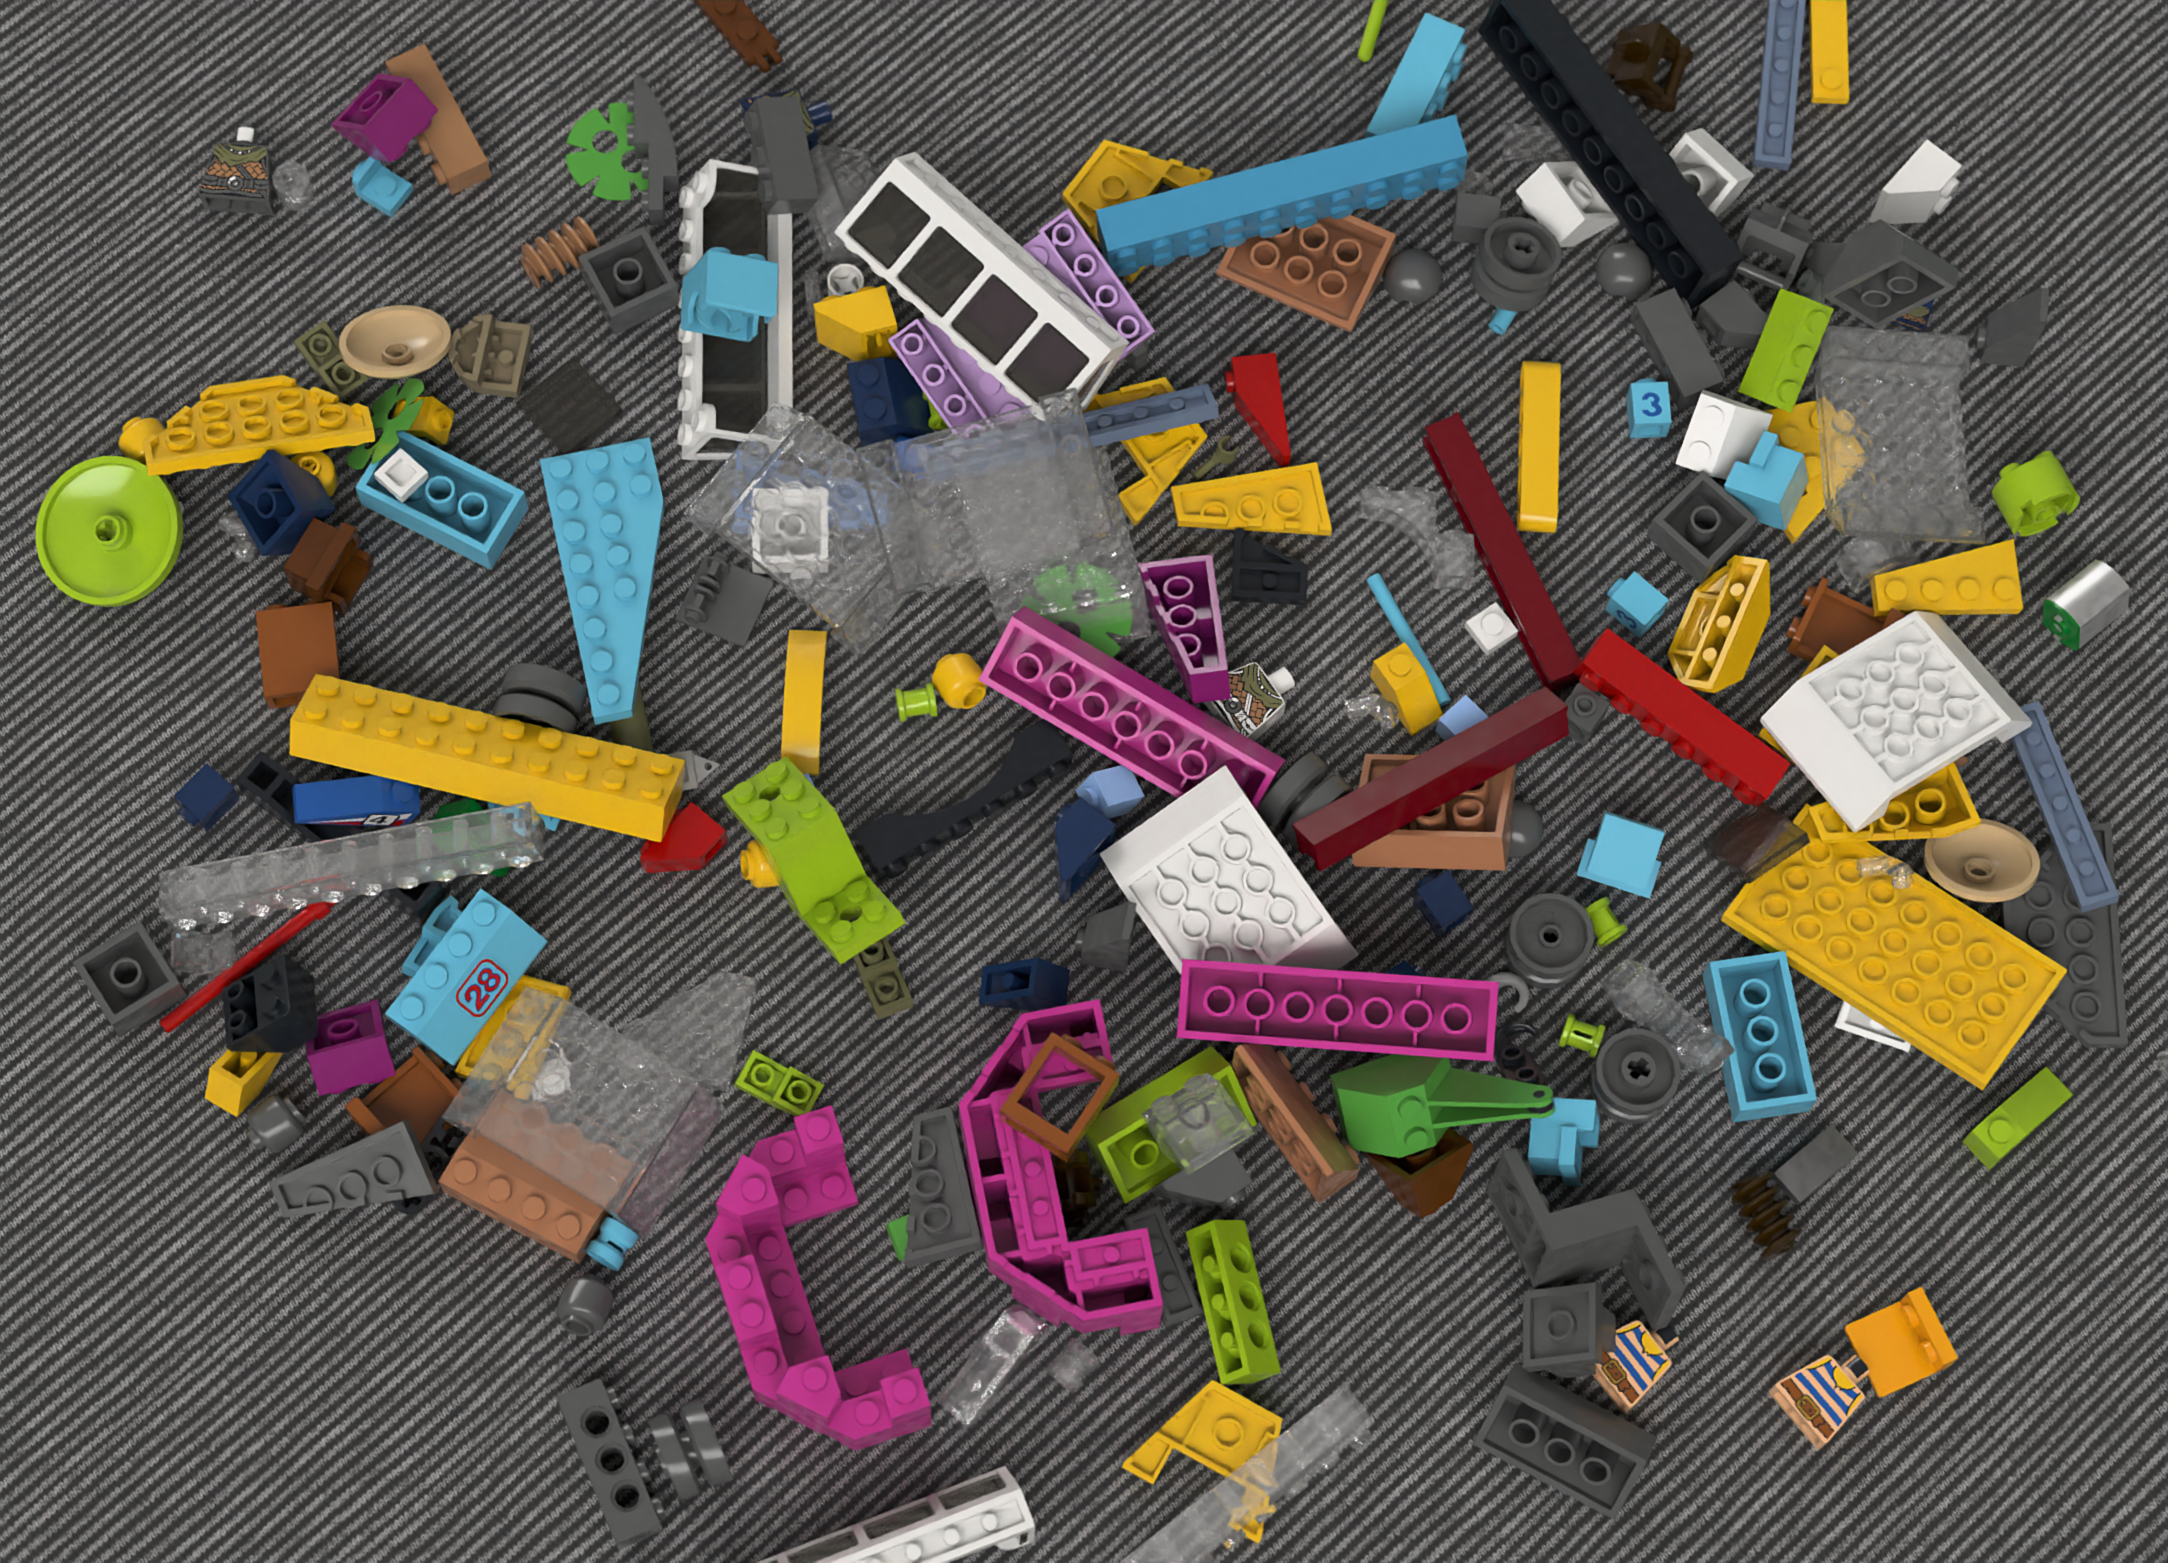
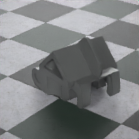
[1735,202,1814,291]

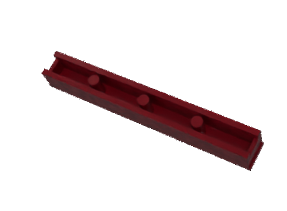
[1422,412,1581,692]
[1292,686,1569,872]

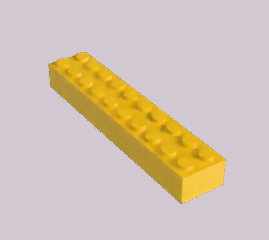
[289,674,685,842]

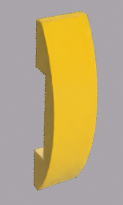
[781,630,827,776]

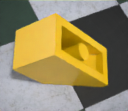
[1370,642,1443,736]
[205,1049,283,1117]

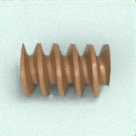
[519,216,600,290]

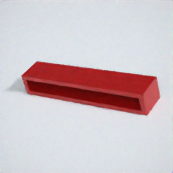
[1573,628,1791,807]

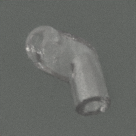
[217,512,259,562]
[1343,694,1399,729]
[1857,855,1914,889]

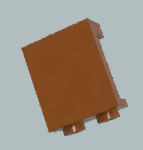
[1786,577,1905,663]
[256,600,342,709]
[344,1045,472,1145]

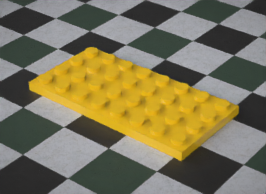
[1721,803,2067,1091]

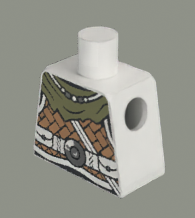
[1203,662,1295,741]

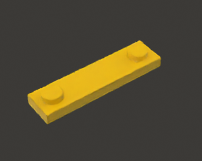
[1809,0,1849,104]

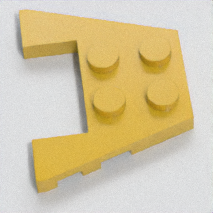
[1062,140,1214,284]
[1071,377,1207,526]
[1766,399,1867,544]
[1121,1380,1282,1544]

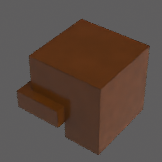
[283,518,374,615]

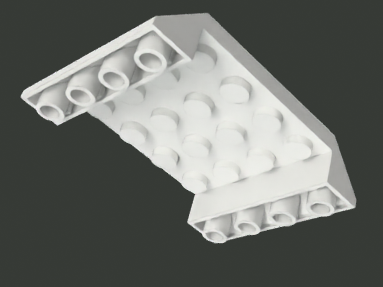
[1760,611,2033,833]
[1100,765,1359,1044]

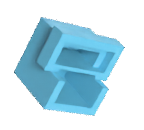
[1724,430,1809,531]
[1576,811,1665,899]
[1528,1098,1600,1187]

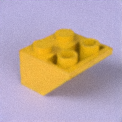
[813,285,898,362]

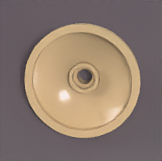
[339,305,452,379]
[1923,818,2040,903]

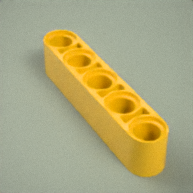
[1517,361,1561,533]

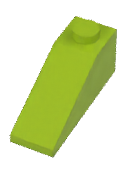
[1963,1067,2073,1170]

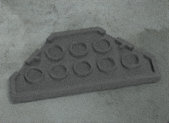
[1999,823,2128,1048]

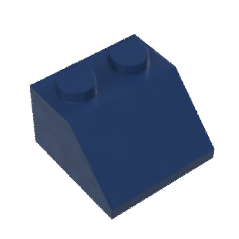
[847,357,934,448]
[227,450,336,556]
[1054,797,1116,904]

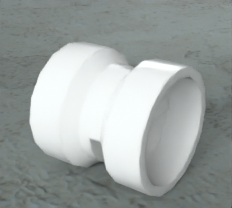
[827,264,864,297]

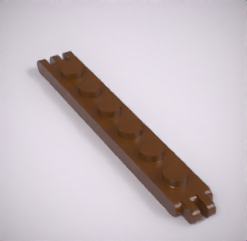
[692,0,782,74]

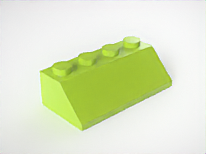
[1084,1046,1257,1204]

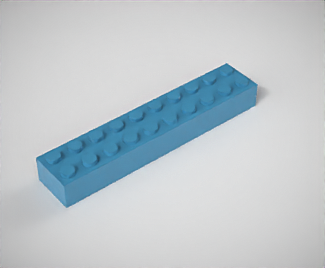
[1096,114,1468,276]

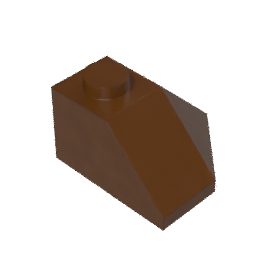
[1366,1128,1473,1219]

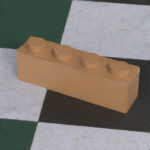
[385,44,491,195]

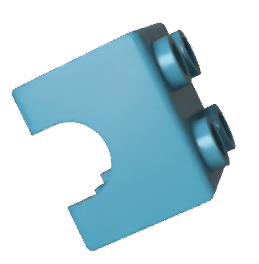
[681,247,778,342]

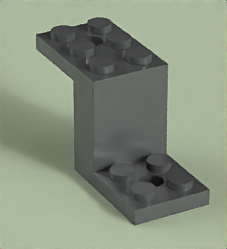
[1487,1148,1685,1331]

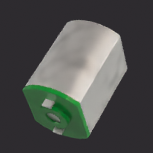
[2043,559,2130,651]

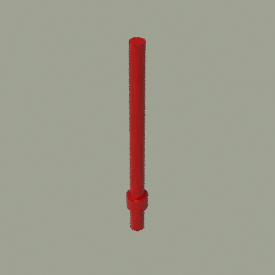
[159,878,354,1034]

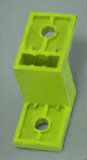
[722,756,905,965]

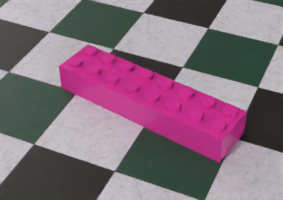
[978,606,1286,811]
[1177,959,1499,1061]

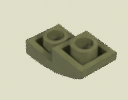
[293,321,369,400]
[852,936,914,1020]

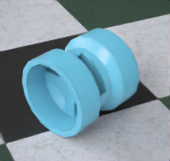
[585,1217,639,1271]

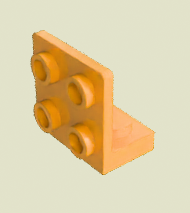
[1844,1287,1958,1398]

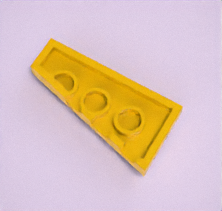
[1170,462,1332,536]
[1870,539,2023,616]

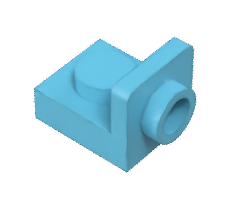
[352,157,413,218]

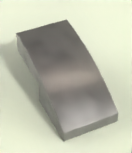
[1772,1125,1858,1206]

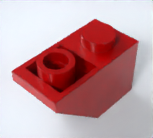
[640,802,728,873]

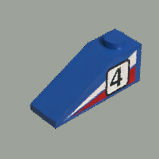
[292,775,421,827]

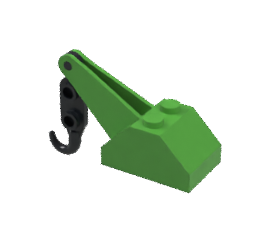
[1330,1022,1556,1158]

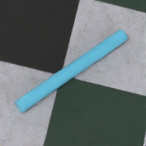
[1366,573,1451,707]

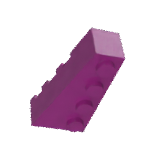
[1137,554,1231,703]

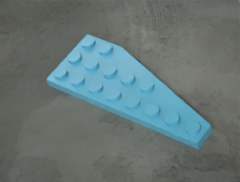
[540,437,665,725]

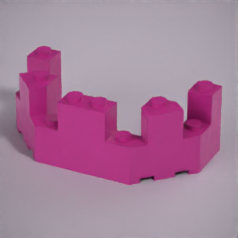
[959,999,1163,1336]
[705,1105,931,1451]

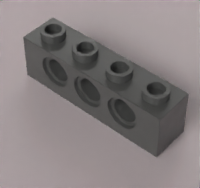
[556,1378,666,1550]

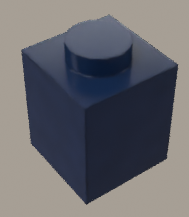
[174,763,240,832]
[1413,870,1474,938]

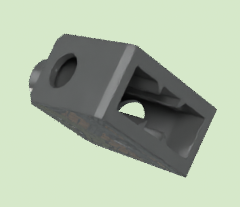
[199,127,274,216]

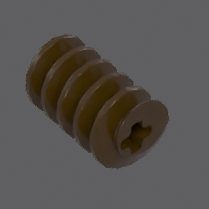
[1728,1172,1803,1261]

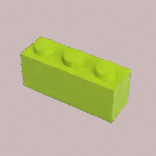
[1738,288,1834,413]

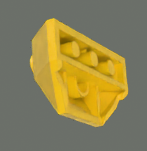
[1667,555,1770,693]

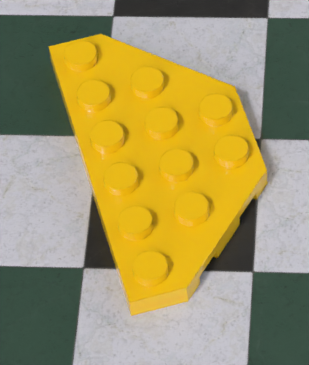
[143,375,375,476]

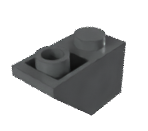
[1696,280,1770,350]

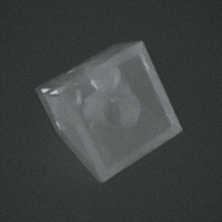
[1141,1073,1255,1175]

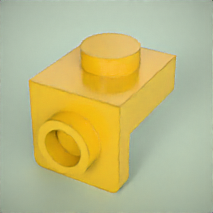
[392,396,454,445]

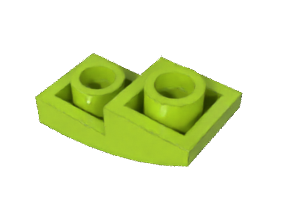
[733,1050,824,1116]

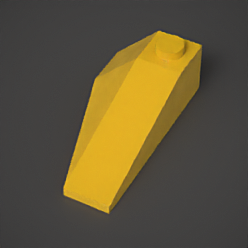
[1808,762,1981,843]

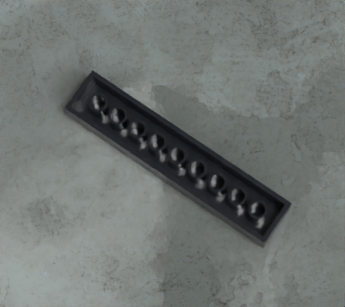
[1478,0,1744,309]

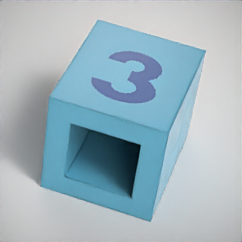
[1626,378,1672,438]
[1606,571,1669,639]

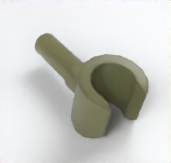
[1192,435,1239,481]

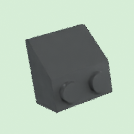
[1151,1142,1253,1210]

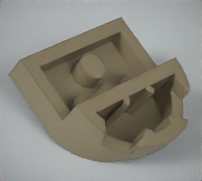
[448,314,534,398]

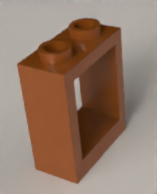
[1000,1032,1120,1162]

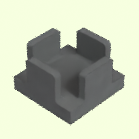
[1523,1282,1616,1378]

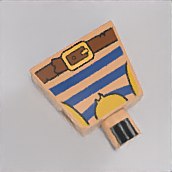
[1593,1320,1679,1415]
[1769,1354,1870,1451]

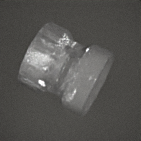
[272,161,314,211]
[1045,1338,1101,1394]

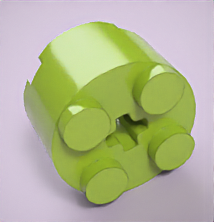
[1992,451,2080,536]

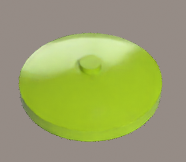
[35,456,183,607]

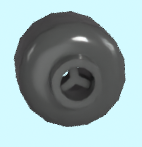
[245,1094,306,1153]
[556,1274,614,1336]

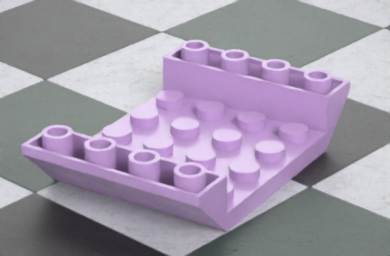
[888,208,1156,442]

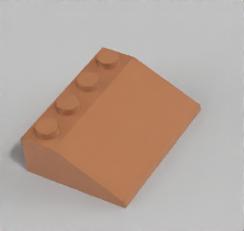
[1216,215,1396,333]
[1352,754,1516,871]
[1231,1044,1360,1204]
[438,1090,638,1265]

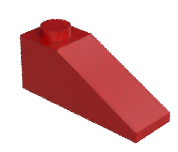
[1224,353,1291,468]

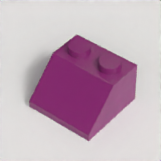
[331,73,439,163]
[305,999,396,1096]

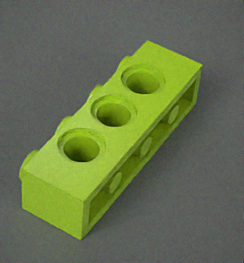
[1186,1220,1281,1385]

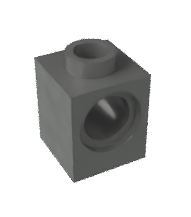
[1564,682,1610,746]

